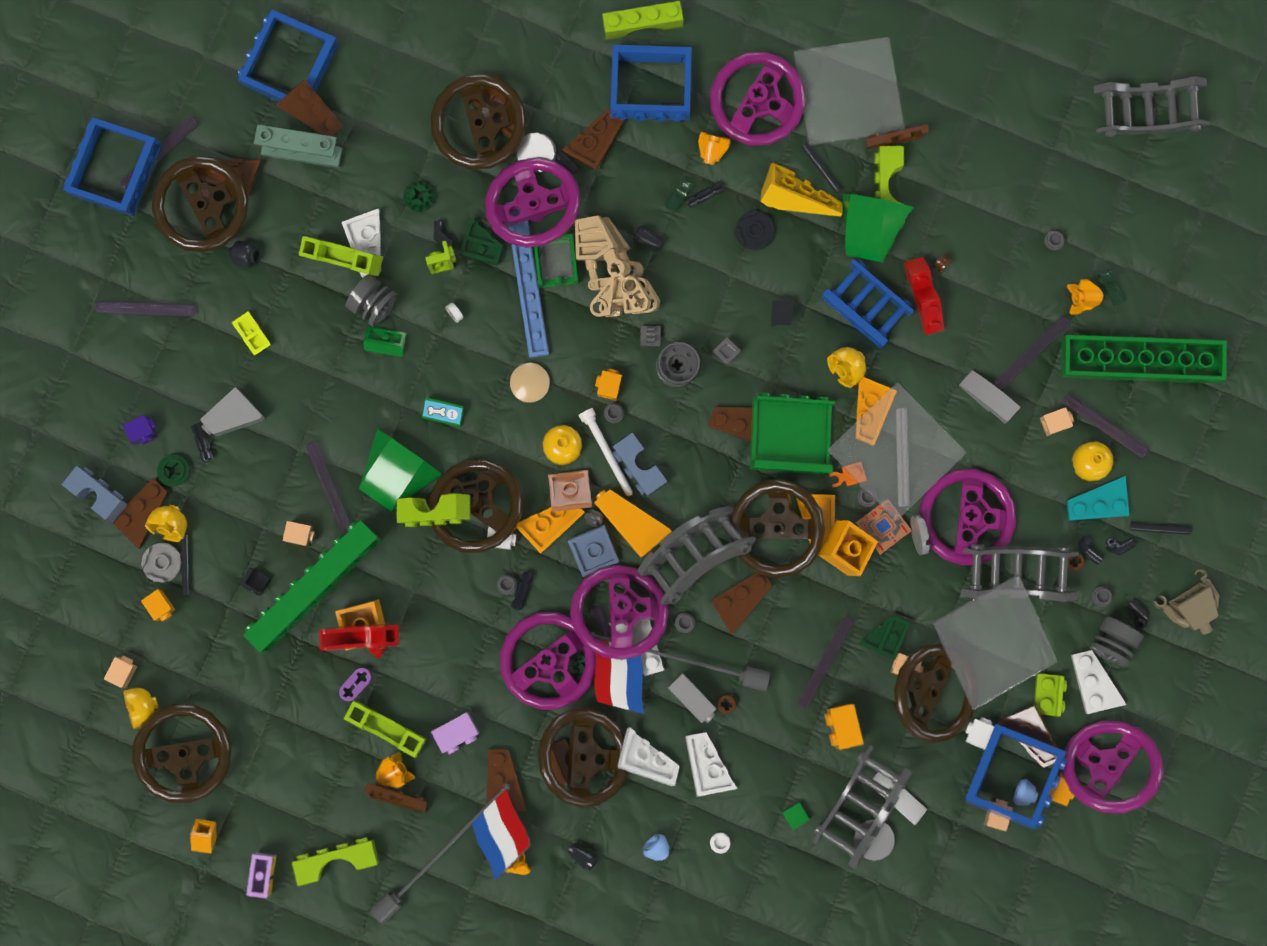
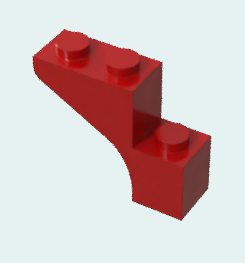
[904,257,945,335]
[319,624,399,650]

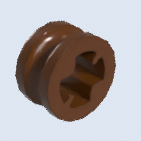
[933,253,952,273]
[1068,554,1084,571]
[717,696,736,714]

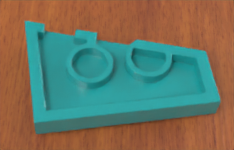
[1066,476,1130,521]

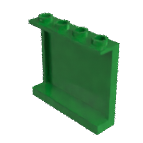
[750,393,835,475]

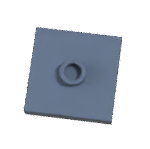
[567,524,620,577]

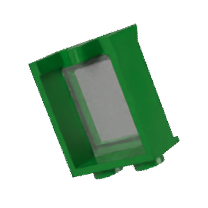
[534,232,578,289]

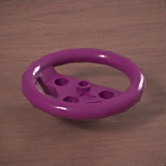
[710,52,806,146]
[485,157,581,248]
[919,469,1017,566]
[570,565,669,660]
[500,612,596,710]
[1062,720,1163,814]

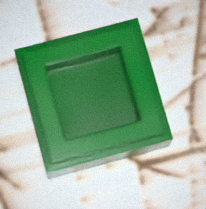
[782,802,810,830]

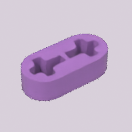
[339,668,372,701]

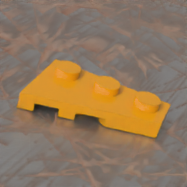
[516,507,585,554]

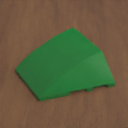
[842,194,914,263]
[359,429,443,512]

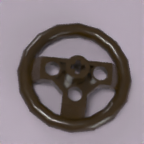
[430,74,526,170]
[152,156,249,252]
[428,459,523,553]
[730,479,826,578]
[894,643,977,743]
[132,704,231,803]
[538,707,628,808]

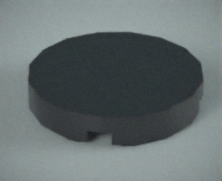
[735,211,775,251]

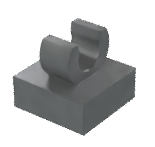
[640,326,661,347]
[713,337,741,366]

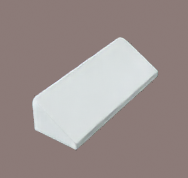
[872,772,927,825]

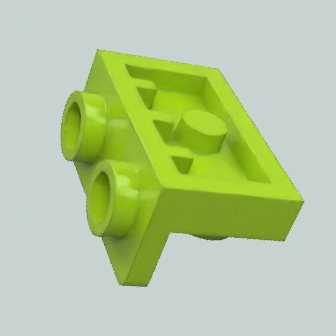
[425,241,456,274]
[1034,674,1067,717]

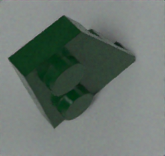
[459,218,503,266]
[858,615,911,660]

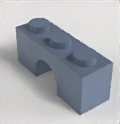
[612,433,667,497]
[61,466,128,523]

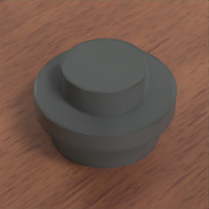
[1044,231,1065,251]
[604,403,624,423]
[857,487,877,507]
[584,510,604,527]
[497,575,517,595]
[1092,587,1112,607]
[675,613,695,633]

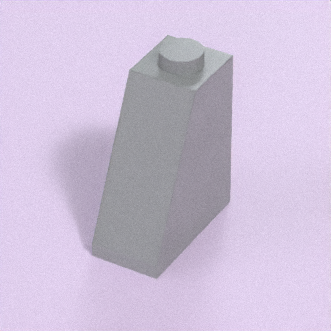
[200,387,266,436]
[668,674,716,723]

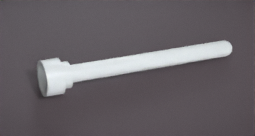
[579,408,633,496]

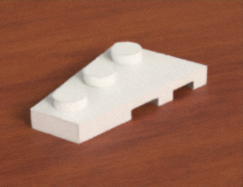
[685,732,737,796]

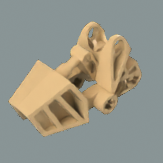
[575,216,660,317]

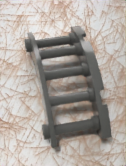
[1093,76,1210,137]
[637,506,756,605]
[961,544,1079,602]
[814,746,913,869]

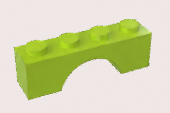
[602,1,683,40]
[874,146,905,224]
[299,236,383,276]
[397,494,470,527]
[344,701,427,758]
[292,837,379,886]

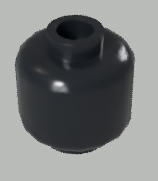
[229,240,260,268]

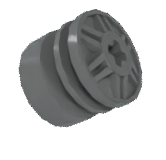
[345,274,398,327]
[655,342,700,387]
[1089,617,1144,667]

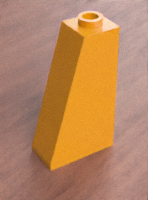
[594,490,672,558]

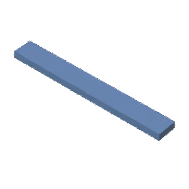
[505,202,549,358]

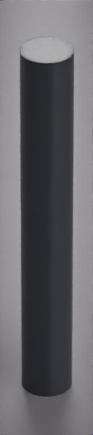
[801,142,842,194]
[1129,523,1191,535]
[181,535,190,595]

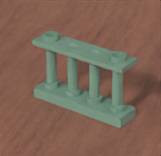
[254,125,343,168]

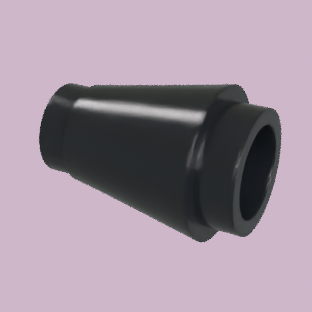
[633,225,664,250]
[567,843,599,871]

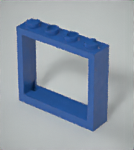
[238,9,338,101]
[610,45,692,122]
[63,117,162,216]
[965,724,1068,830]

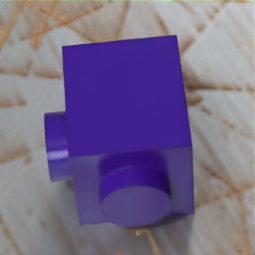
[122,415,157,445]

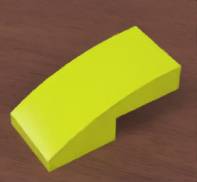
[232,311,271,356]

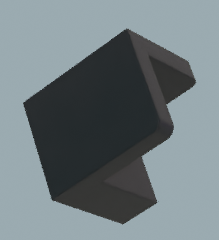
[770,300,793,327]
[239,567,271,596]

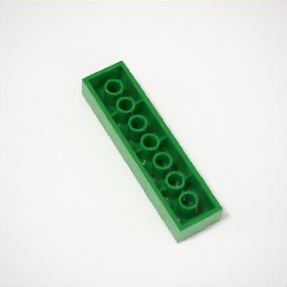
[1061,335,1227,384]
[243,520,382,653]

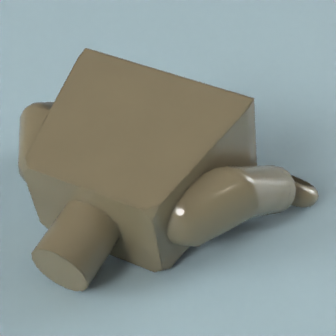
[1153,569,1220,635]

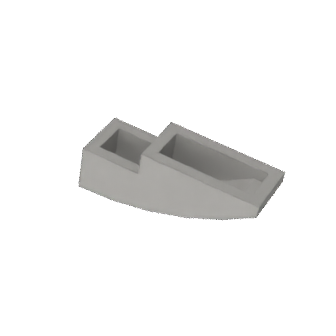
[959,370,1021,424]

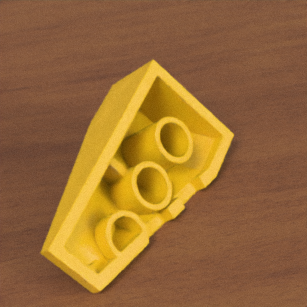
[761,163,843,217]

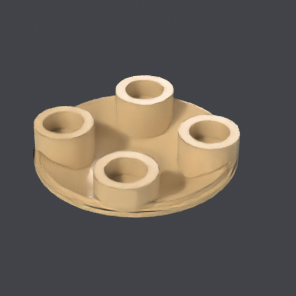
[510,363,550,403]

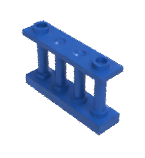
[821,259,914,349]

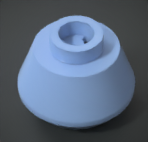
[1013,779,1038,806]
[643,834,669,861]

